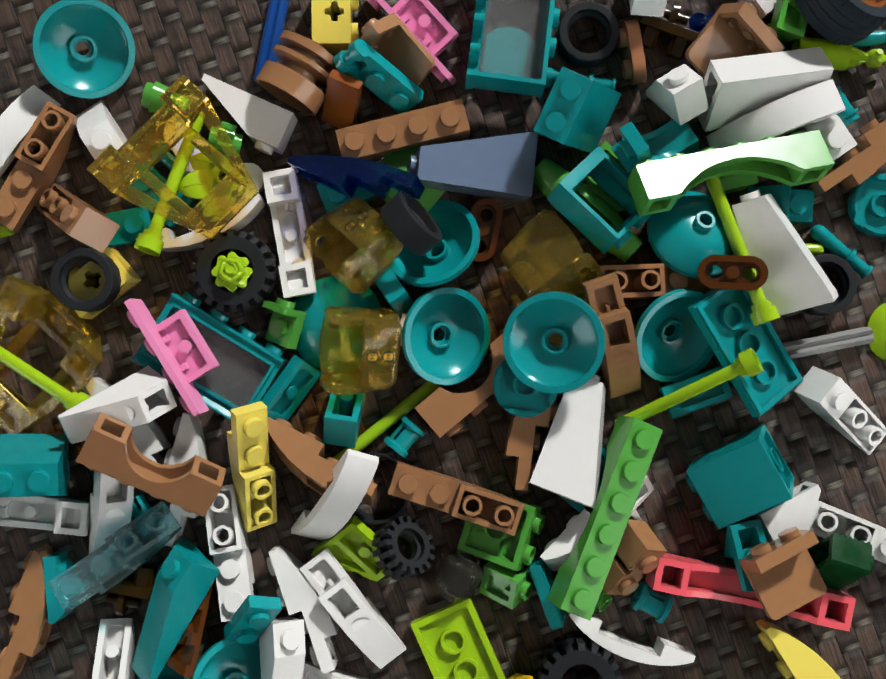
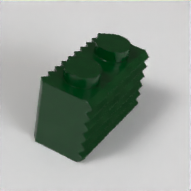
[808,531,875,591]

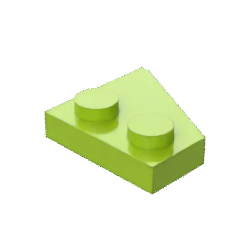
[311,516,386,582]

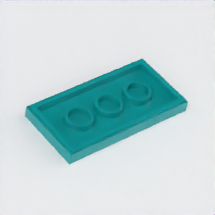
[688,289,803,418]

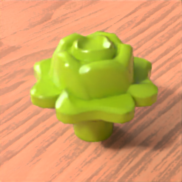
[211,252,253,292]

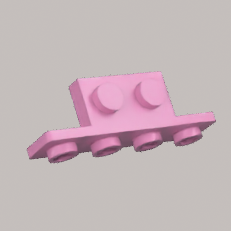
[367,0,459,85]
[124,298,220,417]

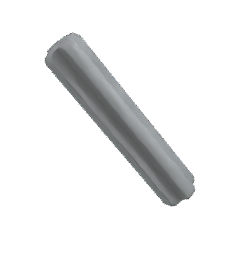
[782,326,874,359]

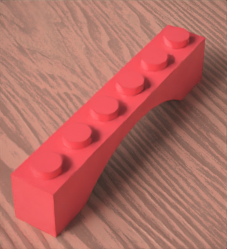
[645,553,856,632]

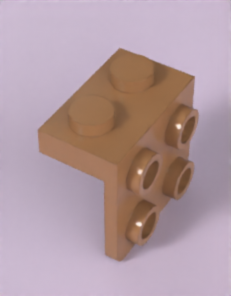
[685,2,785,78]
[347,13,435,86]
[739,527,827,620]

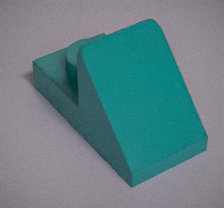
[746,184,814,224]
[724,518,767,592]
[42,551,93,624]

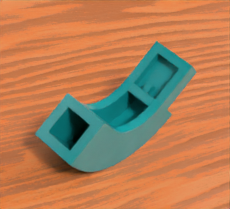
[611,120,699,175]

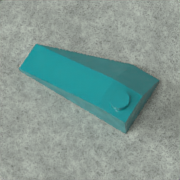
[131,537,220,679]

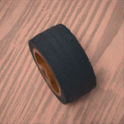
[795,0,886,46]

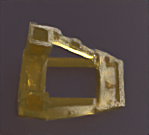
[87,74,259,240]
[0,275,103,434]

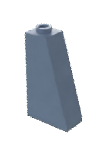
[407,132,538,202]

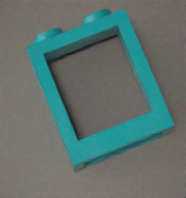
[547,146,651,254]

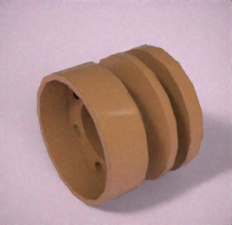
[255,30,340,116]

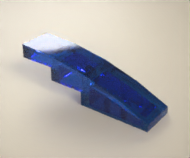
[287,155,425,199]

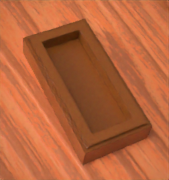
[322,69,363,129]

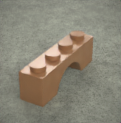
[335,98,470,169]
[415,332,505,438]
[75,412,226,517]

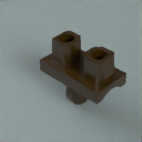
[638,1,699,60]
[92,558,156,616]

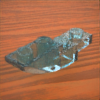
[47,500,182,612]

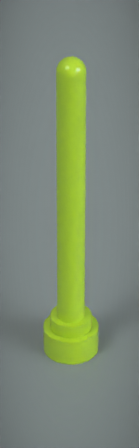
[134,110,206,257]
[706,177,781,327]
[0,346,90,411]
[614,348,764,426]
[333,381,440,461]

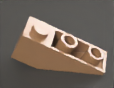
[37,182,120,254]

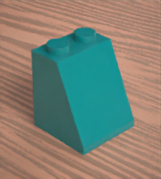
[533,66,621,153]
[686,422,795,530]
[0,433,70,497]

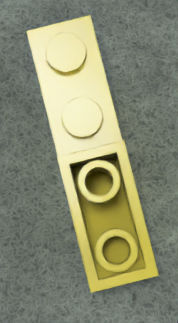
[227,401,277,533]
[756,619,841,679]

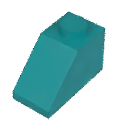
[323,371,368,448]

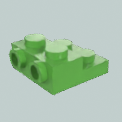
[457,487,545,571]

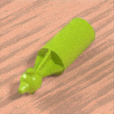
[791,37,886,71]

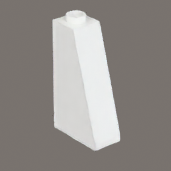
[697,47,834,132]
[732,190,839,316]
[529,375,606,509]

